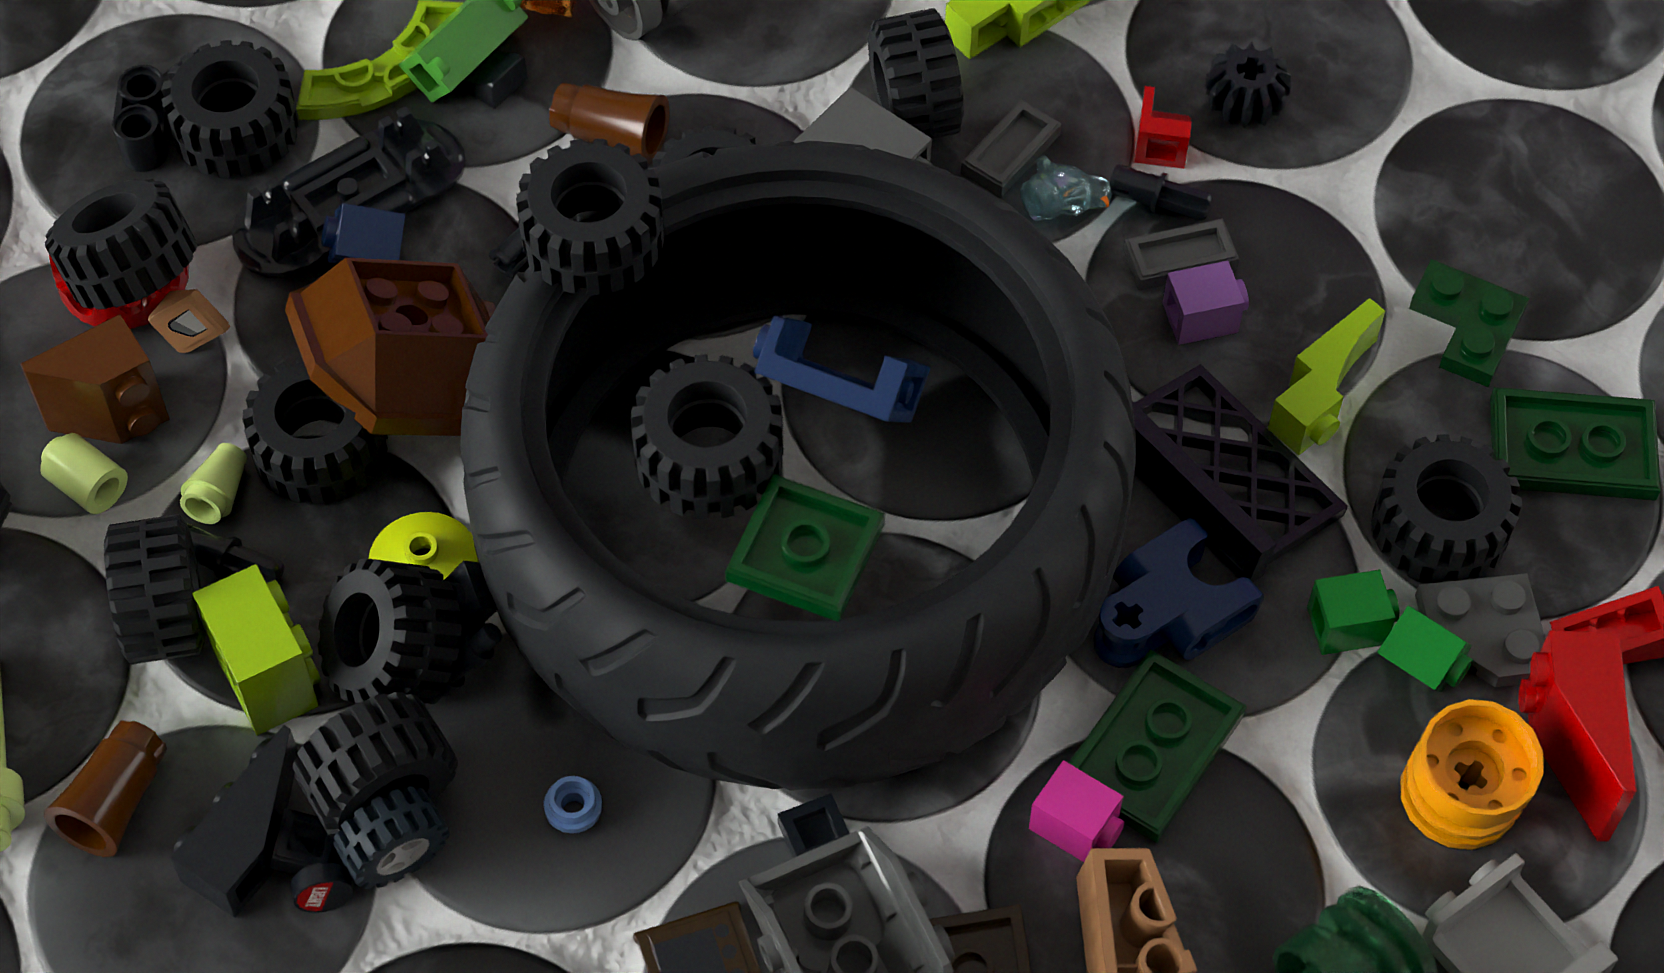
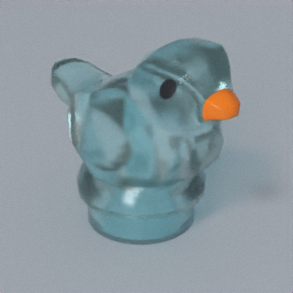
[1020,155,1112,221]

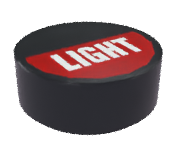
[291,862,353,913]

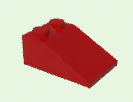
[1518,630,1636,842]

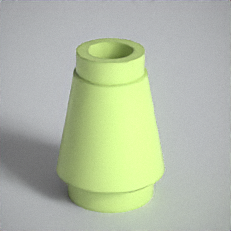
[180,443,247,524]

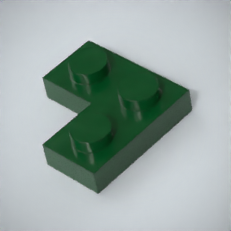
[1409,259,1529,387]

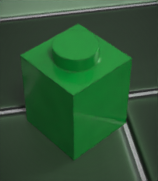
[1307,569,1400,655]
[1377,605,1473,693]

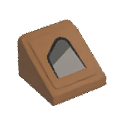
[148,289,231,353]

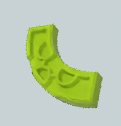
[296,0,464,120]

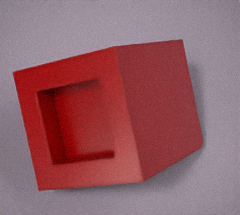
[1134,86,1192,169]

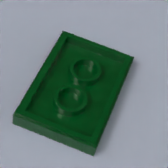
[1490,387,1661,501]
[1069,649,1247,843]

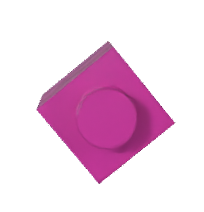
[1029,760,1125,862]

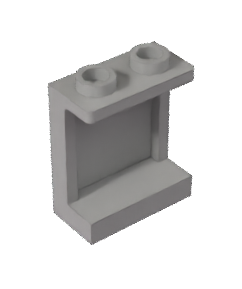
[1420,853,1618,973]

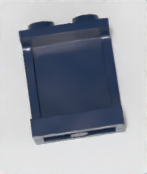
[753,316,931,422]

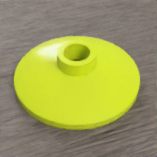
[369,512,479,581]

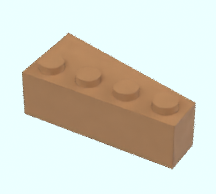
[1076,848,1197,973]

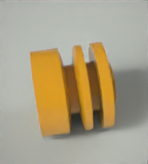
[1401,699,1543,850]

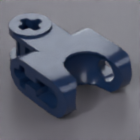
[1093,518,1264,668]

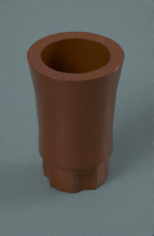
[549,83,670,164]
[44,720,167,857]

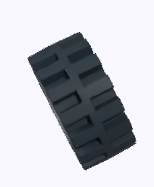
[334,786,450,889]

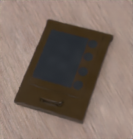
[633,901,762,973]

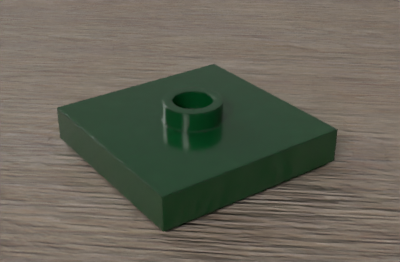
[725,474,885,622]

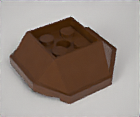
[285,257,496,436]

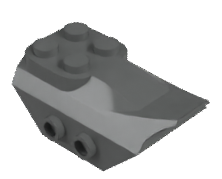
[739,826,954,973]

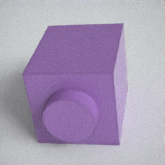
[1163,261,1249,345]

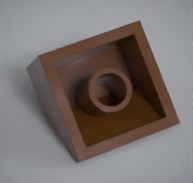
[20,314,170,444]

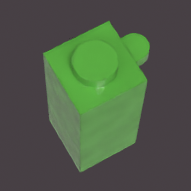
[398,0,528,102]

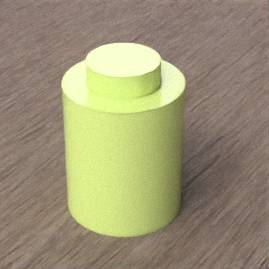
[40,433,128,514]

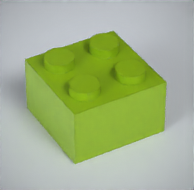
[192,564,321,736]

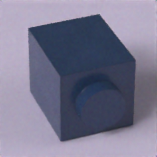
[321,203,405,264]

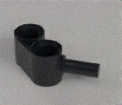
[112,48,200,172]

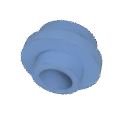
[544,776,602,833]

